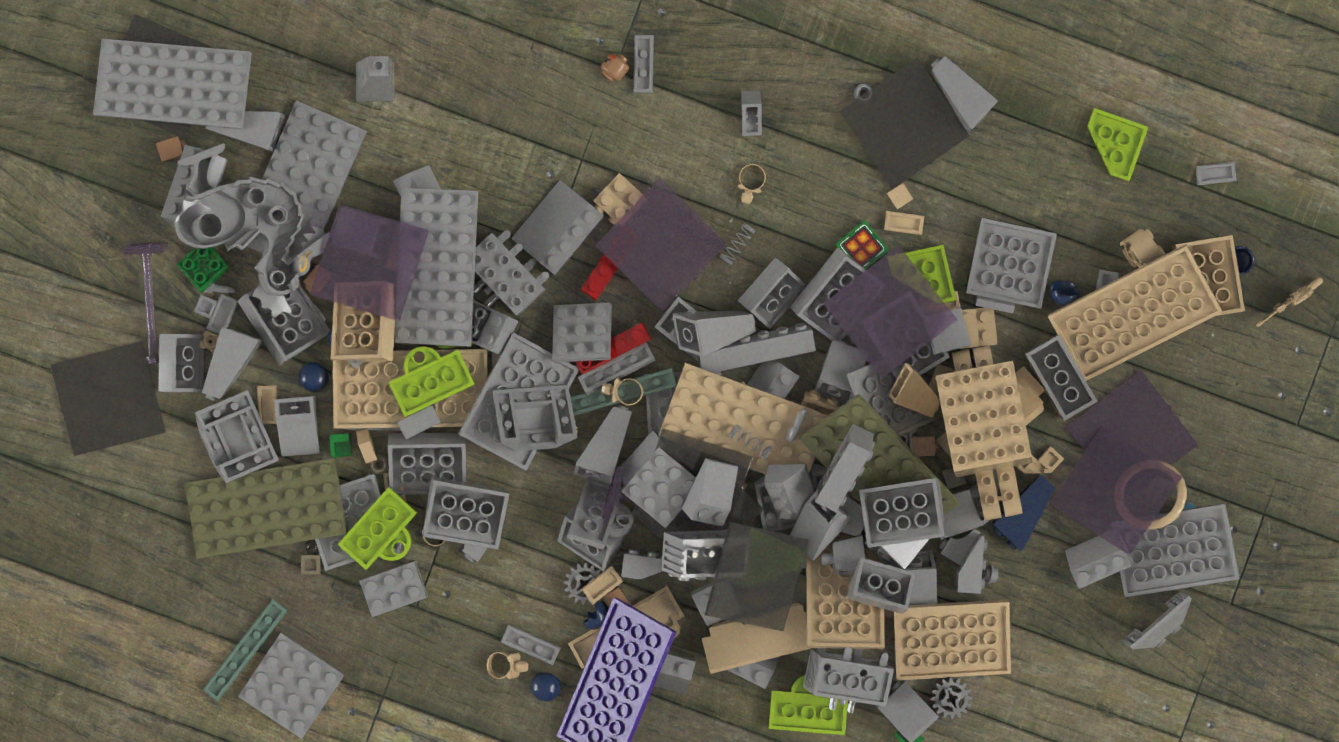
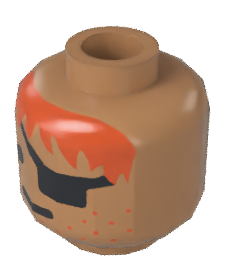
[601,53,629,82]

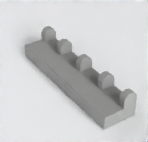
[578,343,656,395]

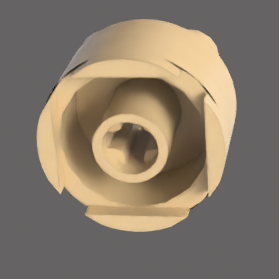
[1120,229,1165,268]

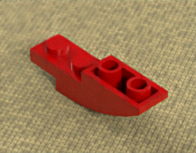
[580,225,639,301]
[575,322,651,375]

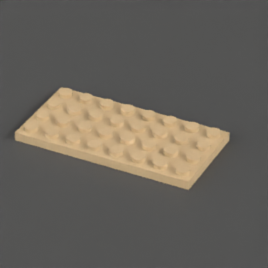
[1048,244,1223,381]
[333,349,488,429]
[659,363,828,474]

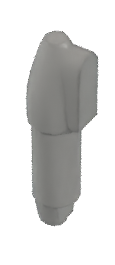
[204,283,235,294]
[786,408,806,442]

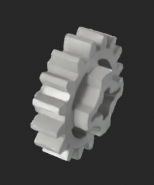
[564,563,601,605]
[930,677,972,719]

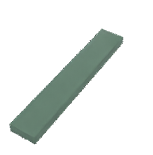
[570,368,678,416]
[203,598,288,701]

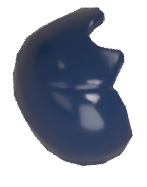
[1235,246,1255,275]
[1050,280,1080,306]
[298,362,329,393]
[582,601,609,630]
[530,672,561,701]

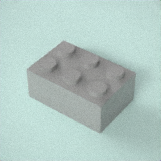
[359,560,428,617]

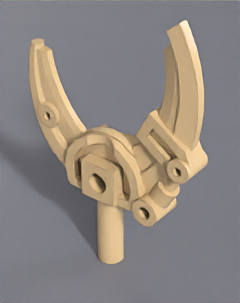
[1256,277,1323,327]

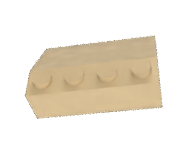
[1171,235,1245,316]
[330,281,397,362]

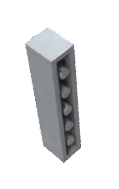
[698,323,816,373]

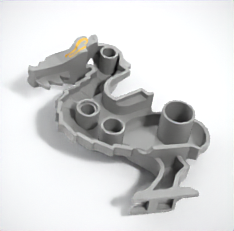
[174,143,335,318]

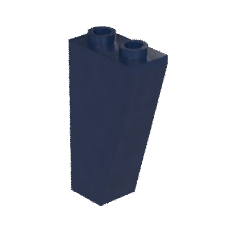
[991,474,1055,551]

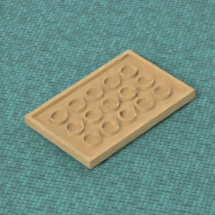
[806,534,885,649]
[893,599,1011,681]

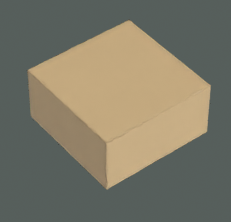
[356,428,377,463]

